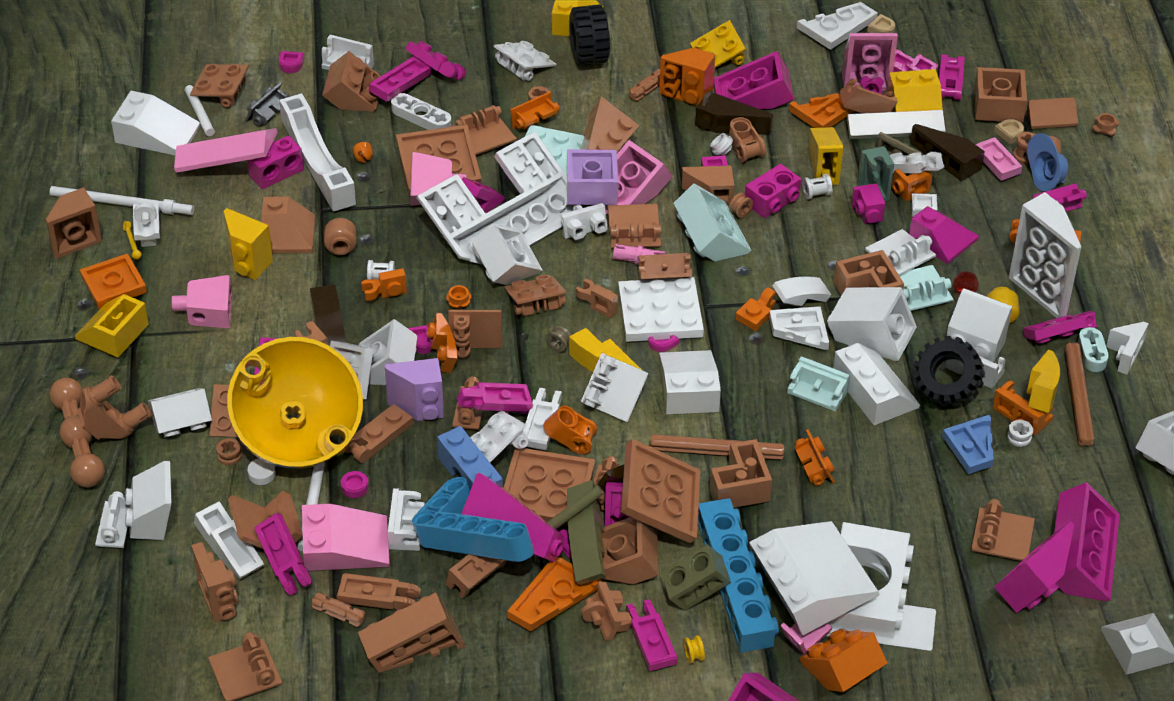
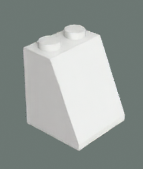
[827,287,917,361]

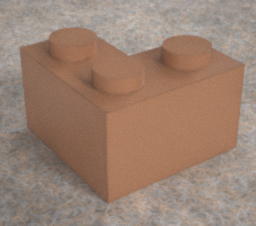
[834,250,904,296]
[710,439,772,508]

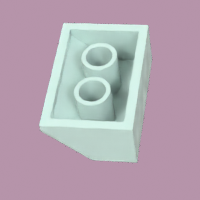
[674,183,752,261]

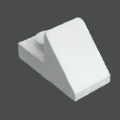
[1107,322,1149,375]

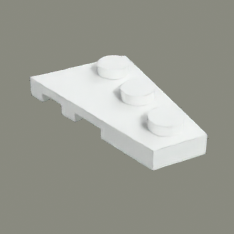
[797,2,878,50]

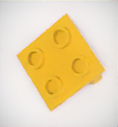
[690,20,746,68]

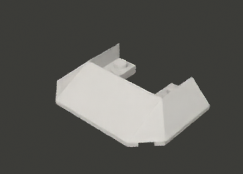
[416,131,573,265]

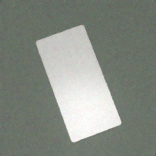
[826,605,936,651]

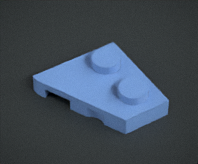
[942,415,994,474]

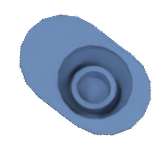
[1027,133,1068,192]

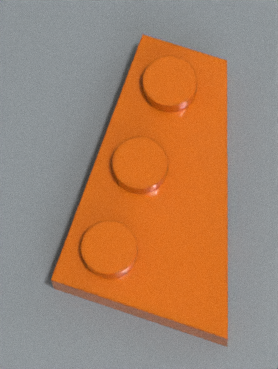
[507,556,602,631]

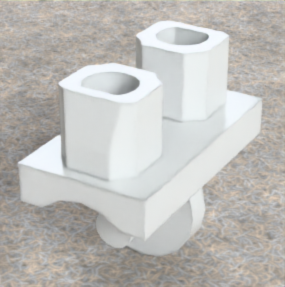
[133,202,160,247]
[561,203,607,240]

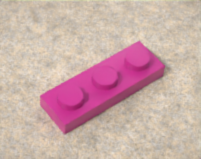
[369,56,432,101]

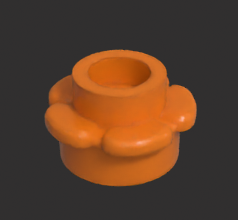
[446,285,472,309]

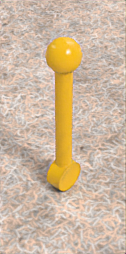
[123,221,142,260]

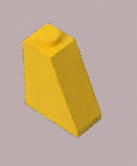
[808,127,843,185]

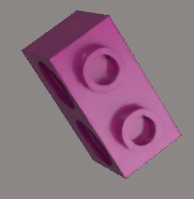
[247,135,304,189]
[745,163,801,219]

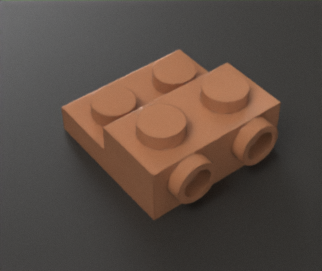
[191,542,239,623]

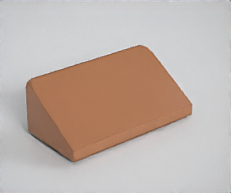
[1026,97,1078,129]

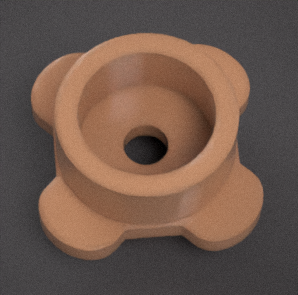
[1093,113,1119,136]

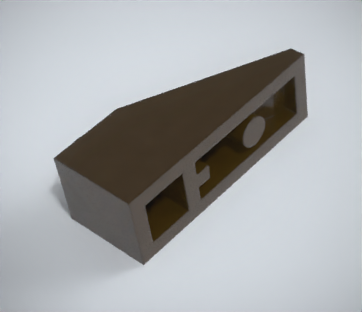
[695,91,773,135]
[910,124,985,182]

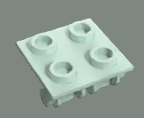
[899,265,953,311]

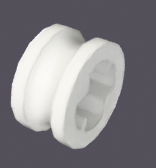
[1007,420,1033,447]

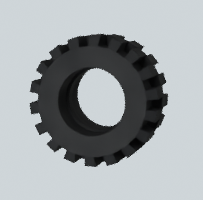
[569,4,610,66]
[914,336,985,408]

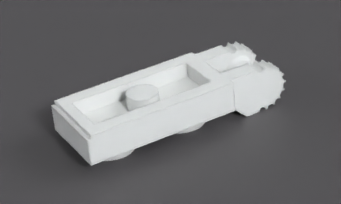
[523,388,562,450]

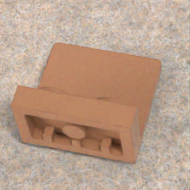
[228,491,303,550]

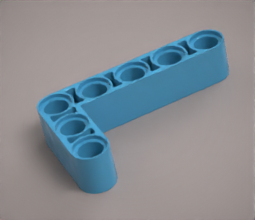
[412,477,534,562]

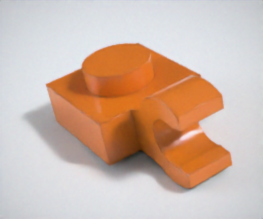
[361,268,407,301]
[735,287,776,331]

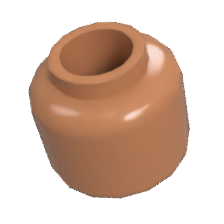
[324,218,357,255]

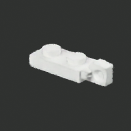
[890,152,944,173]

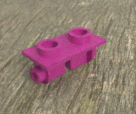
[1032,183,1087,212]

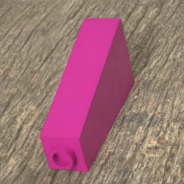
[461,473,565,562]

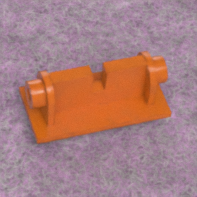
[510,91,560,129]
[795,429,835,485]

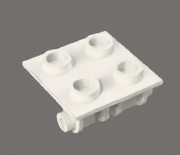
[494,41,557,81]
[865,229,936,275]
[581,353,649,422]
[470,411,528,462]

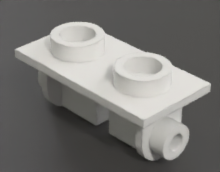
[95,491,129,548]

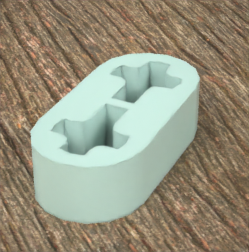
[1078,327,1108,372]

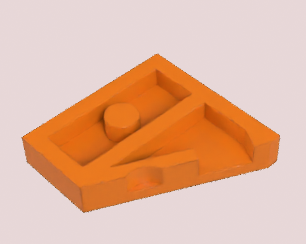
[789,93,854,128]

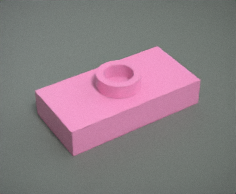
[975,137,1022,181]

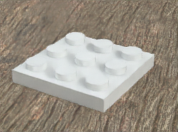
[618,277,704,342]

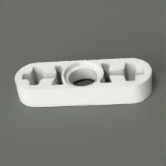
[391,93,452,130]

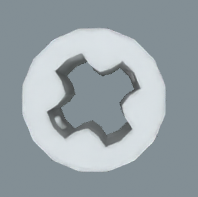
[802,174,833,199]
[367,260,395,280]

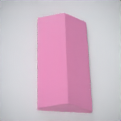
[174,128,278,173]

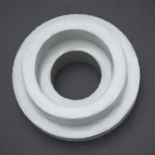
[710,133,733,155]

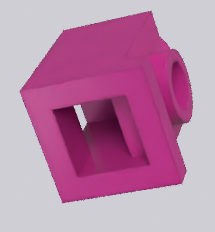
[851,184,885,224]

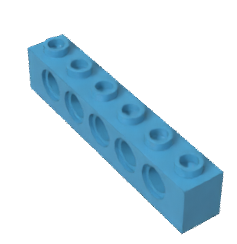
[698,498,779,653]

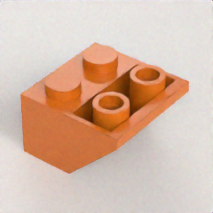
[659,48,715,105]
[799,628,888,692]

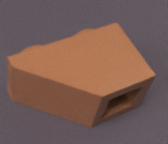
[682,165,734,204]

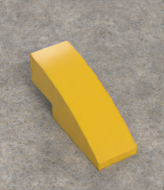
[569,328,642,372]
[1027,350,1060,413]

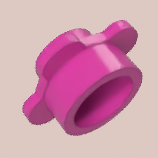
[860,76,884,95]

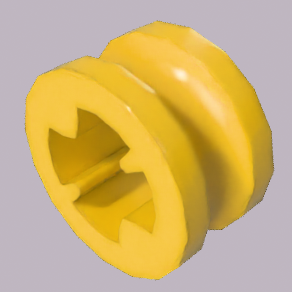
[683,635,705,664]

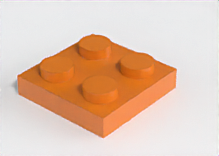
[80,253,147,309]

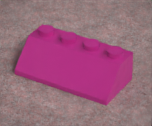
[1054,482,1120,601]

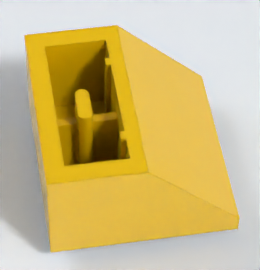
[75,294,149,357]

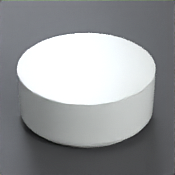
[248,459,276,485]

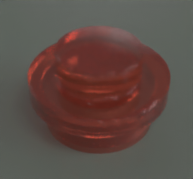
[953,271,979,293]

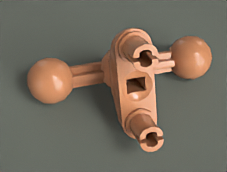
[49,375,153,488]

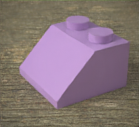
[567,149,619,205]
[384,358,444,421]

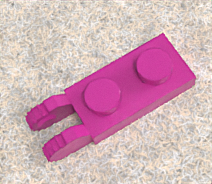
[406,41,466,80]
[254,513,312,596]
[626,599,677,671]

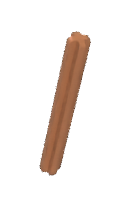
[1065,342,1094,446]
[650,434,784,460]

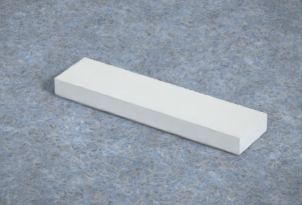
[847,110,945,139]

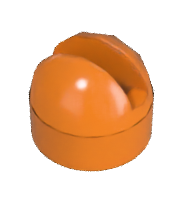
[352,142,373,163]

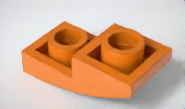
[427,313,457,373]

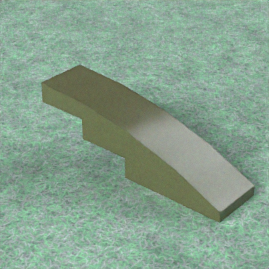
[567,480,606,585]

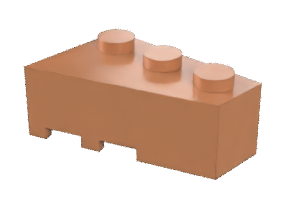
[580,96,639,153]
[358,592,466,673]

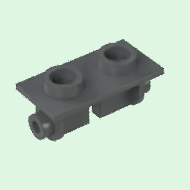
[245,82,290,126]

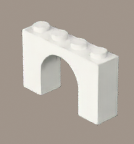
[828,522,914,639]

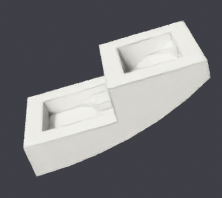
[772,277,831,306]

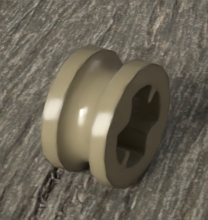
[546,326,571,352]

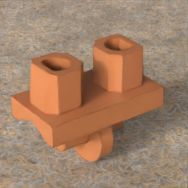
[581,582,632,641]

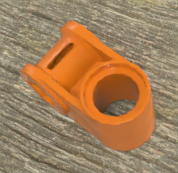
[543,406,597,454]

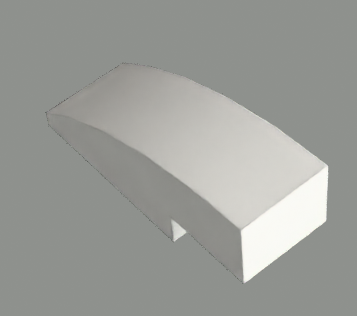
[194,502,264,579]

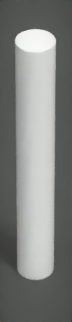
[184,85,215,136]

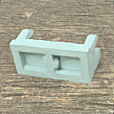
[787,356,850,412]

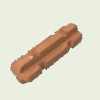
[628,69,660,101]
[311,592,365,627]

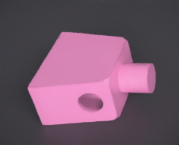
[410,152,466,205]
[172,275,232,328]

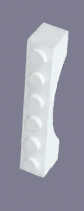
[279,93,356,211]

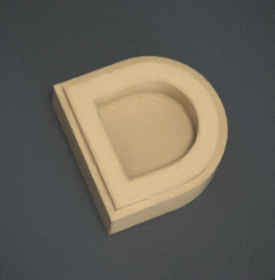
[867,14,895,33]
[994,119,1024,145]

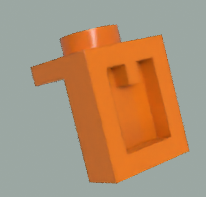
[892,169,932,202]

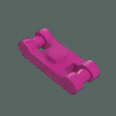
[939,54,965,101]

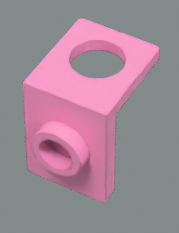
[780,623,832,655]

